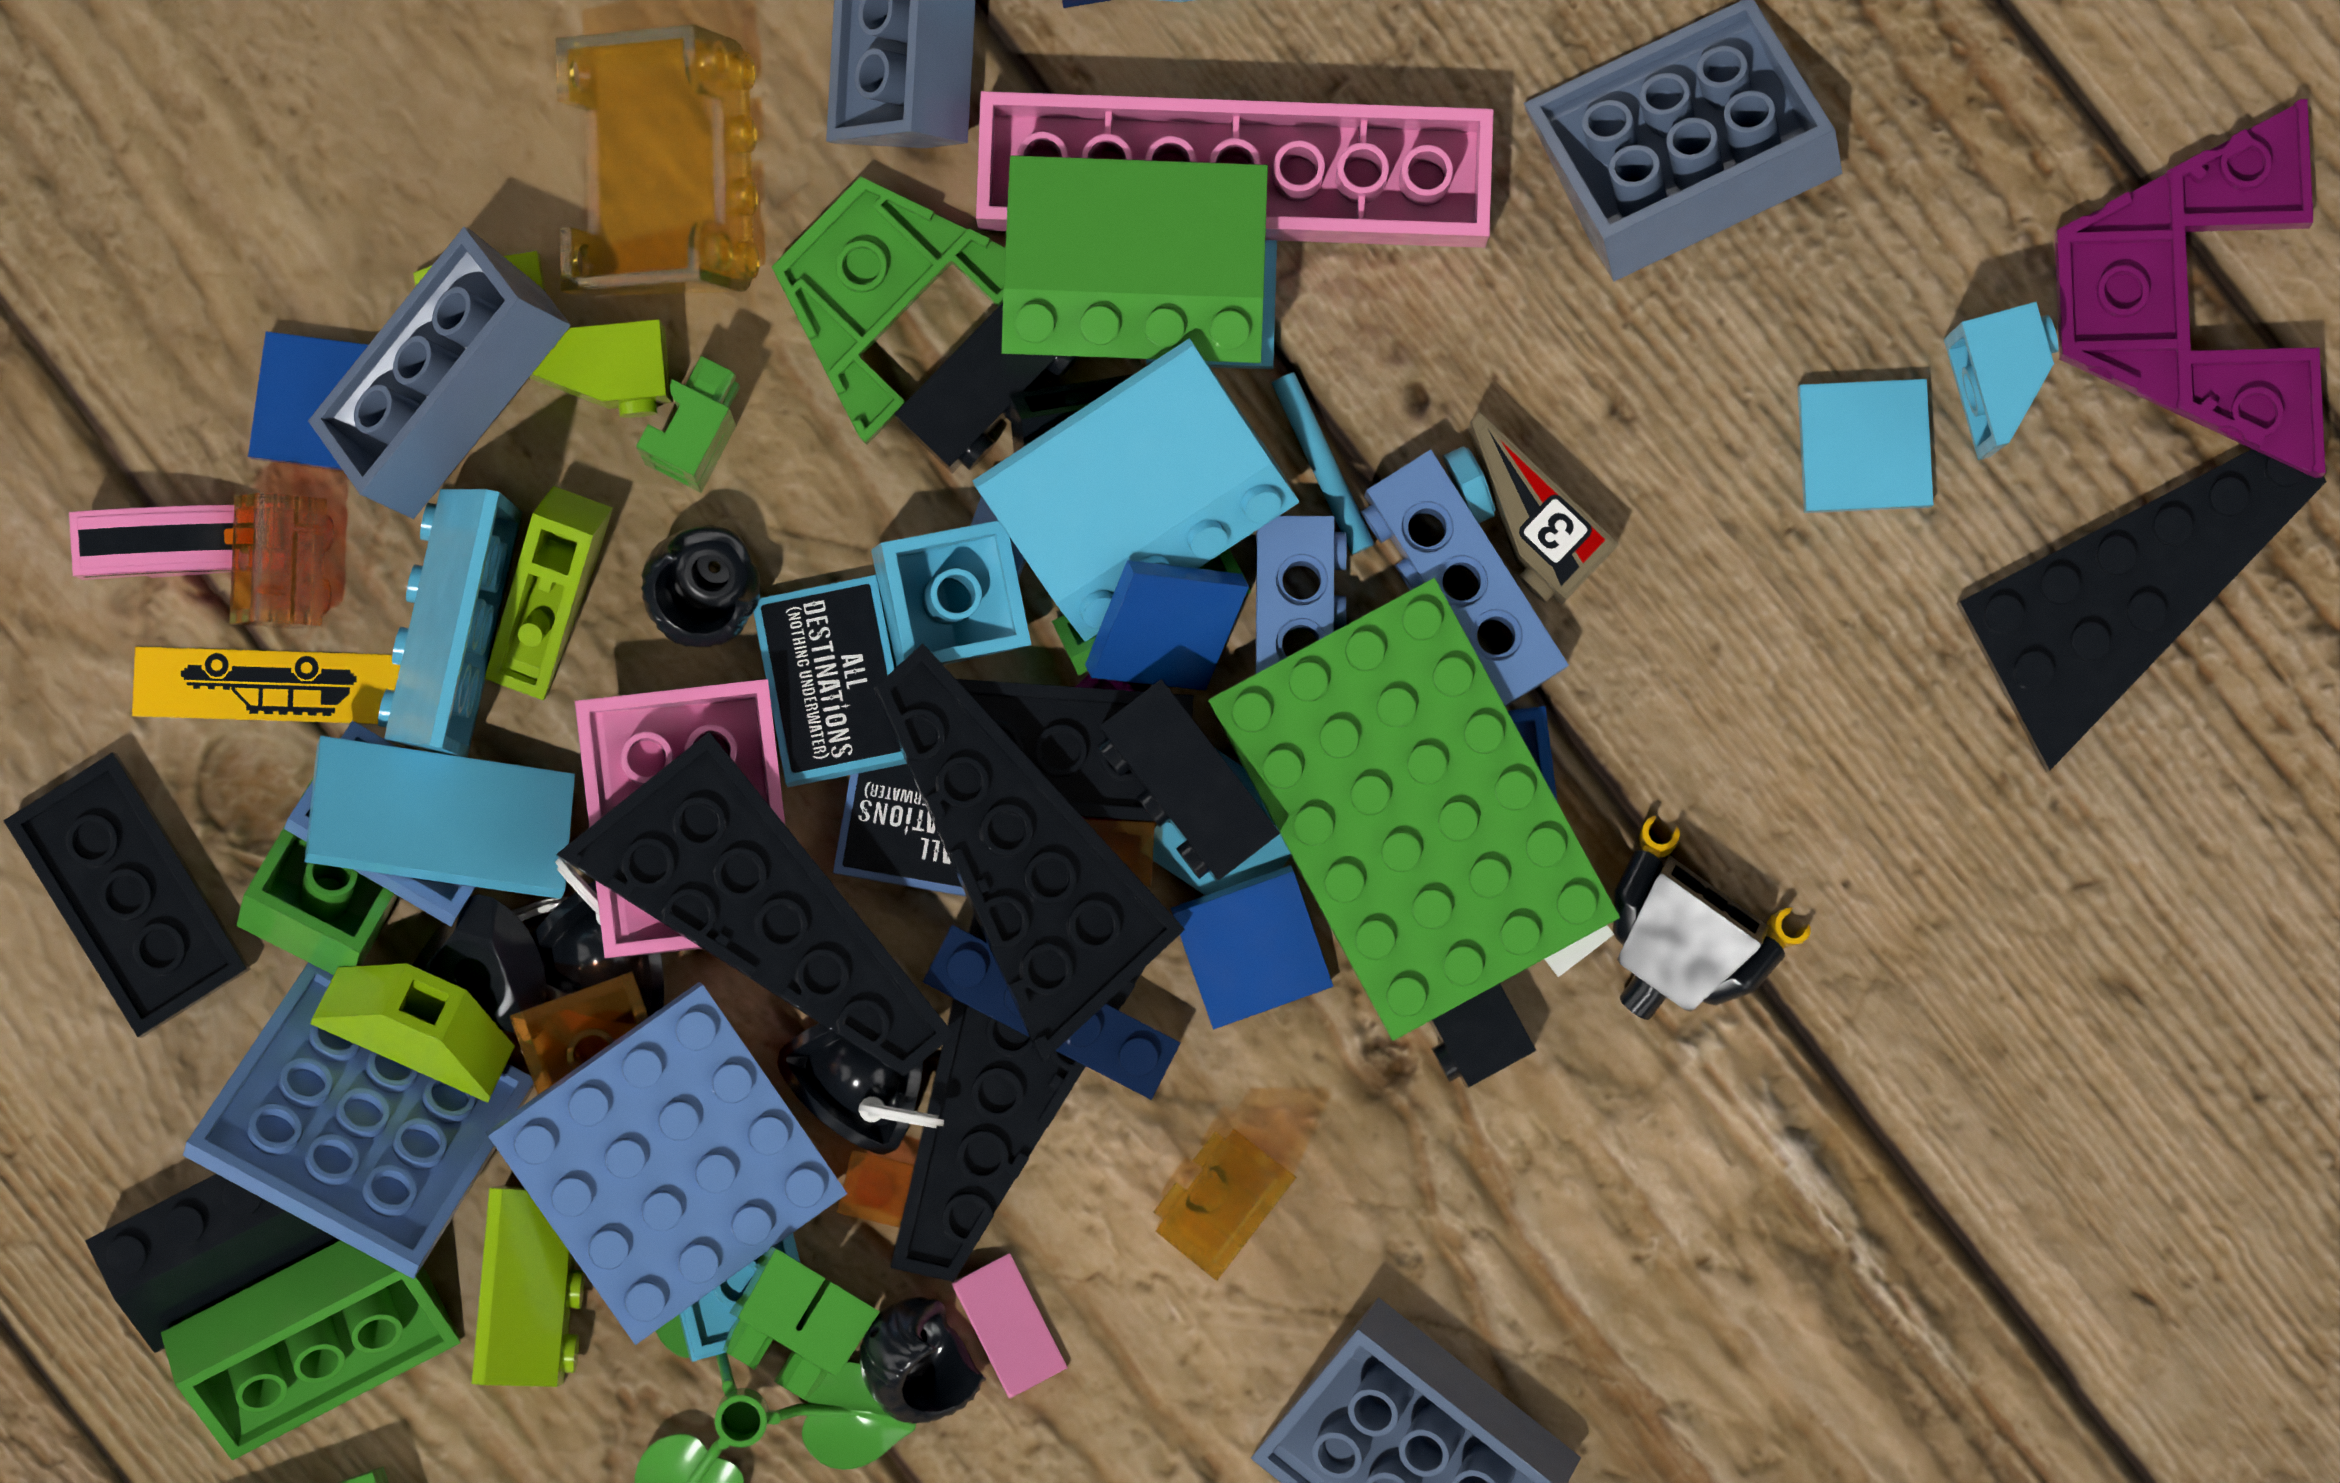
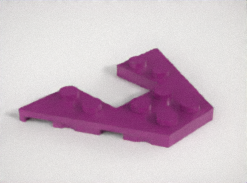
[2054,99,2326,478]

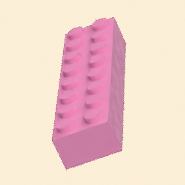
[976,91,1493,248]

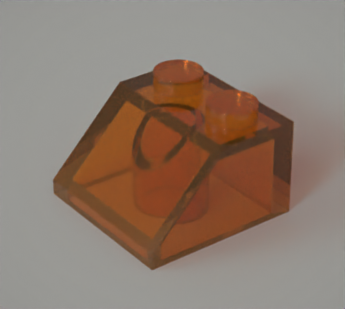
[510,972,648,1095]

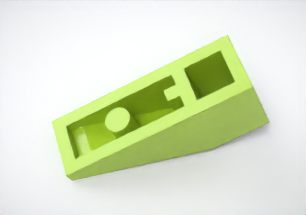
[529,319,672,418]
[484,486,613,701]

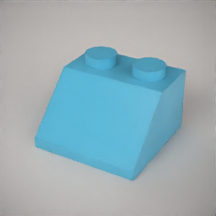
[1944,302,2059,460]
[871,521,1031,668]

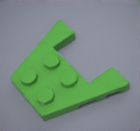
[772,176,1005,445]

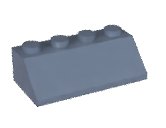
[826,0,975,148]
[308,227,571,519]

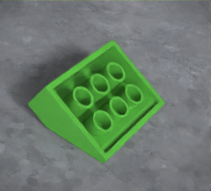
[1001,155,1268,363]

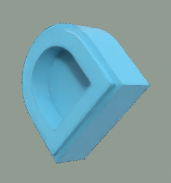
[1443,446,1496,523]

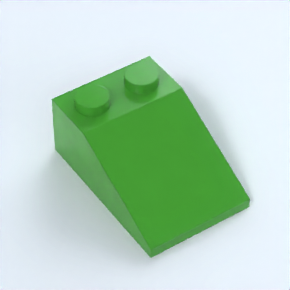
[236,776,399,975]

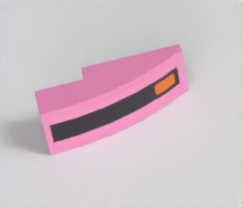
[69,505,278,580]

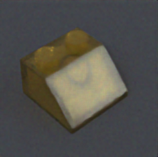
[1153,1128,1297,1281]

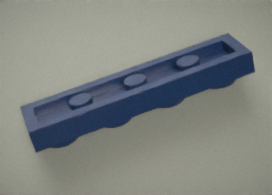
[922,925,1181,1100]

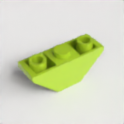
[310,963,515,1103]

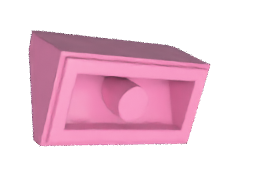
[951,1253,1068,1399]

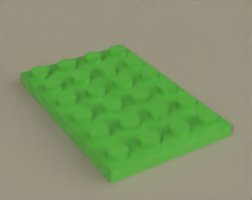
[1208,578,1620,1041]

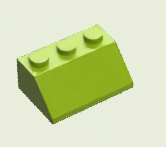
[471,1185,585,1387]

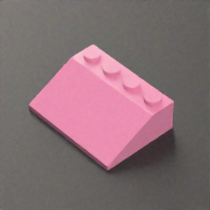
[575,679,785,959]

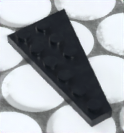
[556,732,955,1076]

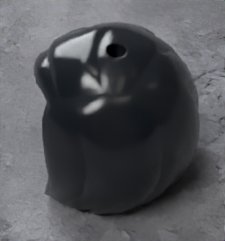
[641,525,761,647]
[860,1297,986,1424]

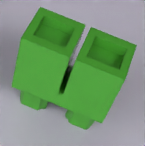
[636,356,740,493]
[723,1246,880,1401]

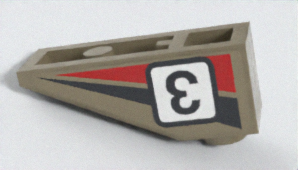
[1468,412,1619,605]

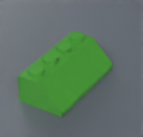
[161,1240,461,1460]

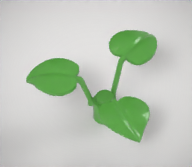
[634,1315,916,1483]

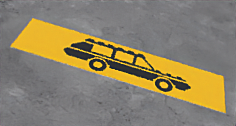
[132,647,400,724]

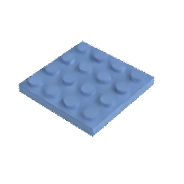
[183,963,536,1279]
[485,982,848,1345]

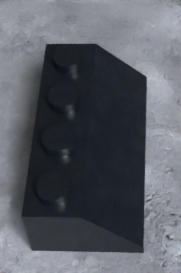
[85,1174,340,1353]

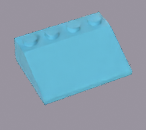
[972,338,1299,641]
[378,489,523,758]

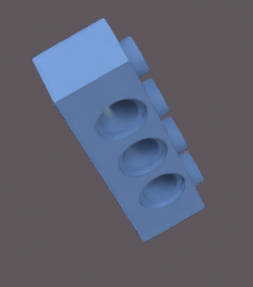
[1361,449,1569,707]
[1255,516,1347,674]

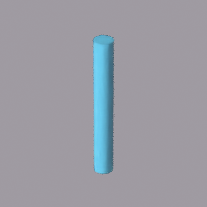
[1272,372,1375,555]

